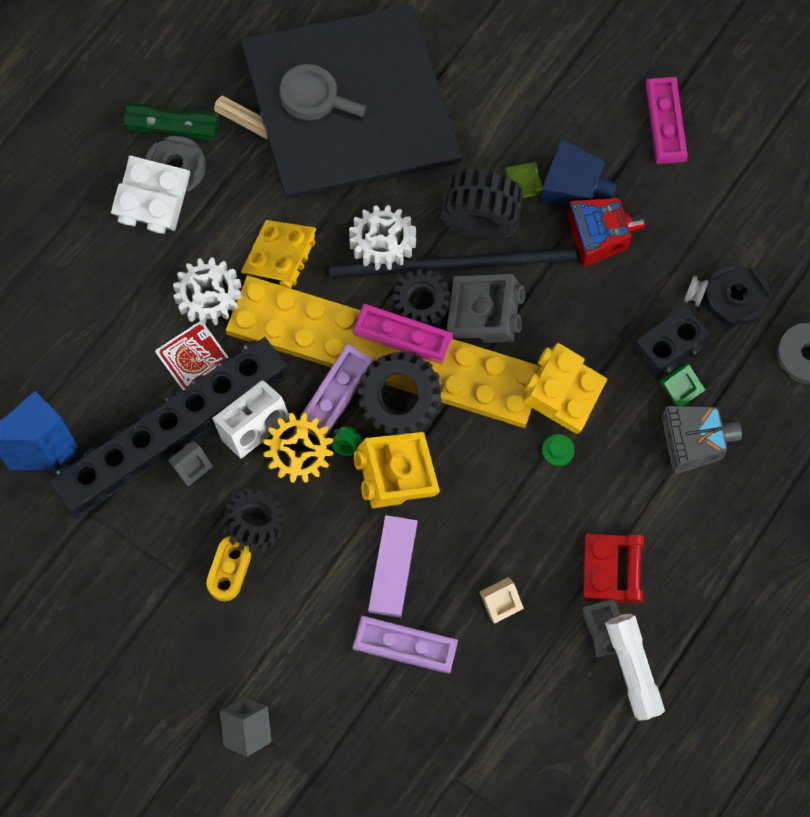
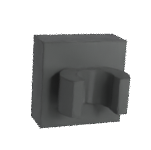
[168,440,213,486]

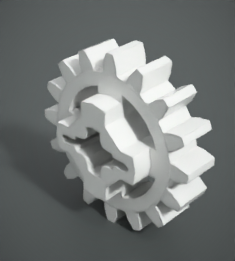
[349,205,416,270]
[173,258,242,326]

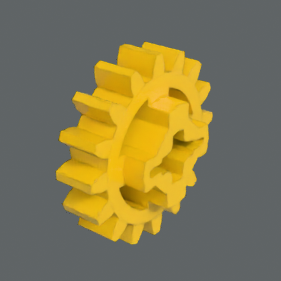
[263,413,333,483]

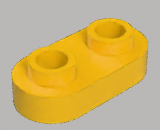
[207,536,251,601]

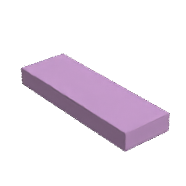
[298,343,375,438]
[368,515,417,618]
[353,616,458,674]

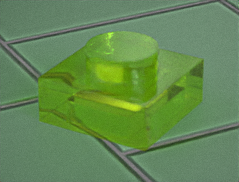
[506,162,543,198]

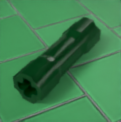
[124,102,219,141]

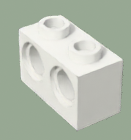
[212,380,288,458]

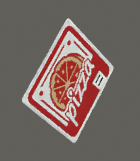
[155,322,228,391]

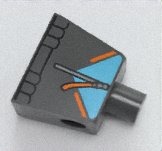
[662,406,742,474]

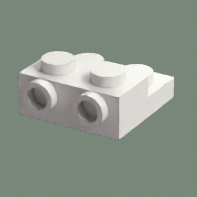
[111,156,191,234]

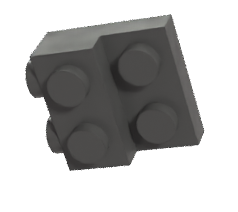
[447,274,525,343]

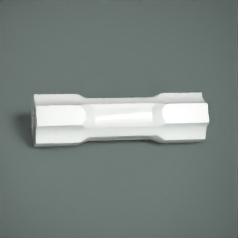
[605,613,665,720]

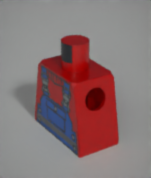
[567,198,645,267]

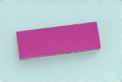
[645,77,688,164]
[353,304,453,365]

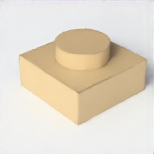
[480,577,524,624]

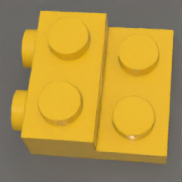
[523,343,607,434]
[354,432,440,508]

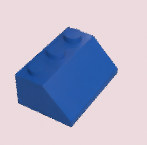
[0,391,79,470]

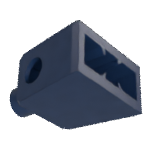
[540,139,617,208]

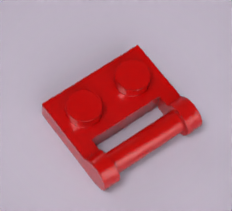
[583,534,644,604]

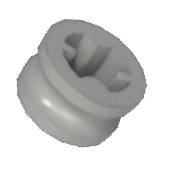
[684,276,708,307]

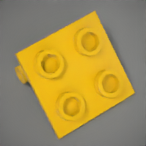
[241,220,316,289]

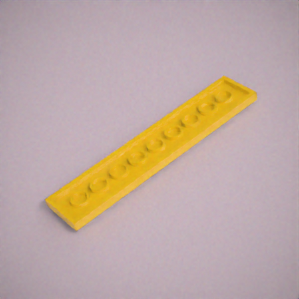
[226,275,541,428]

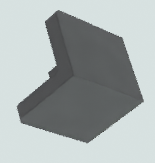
[220,697,271,756]

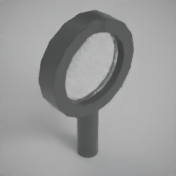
[279,64,367,121]

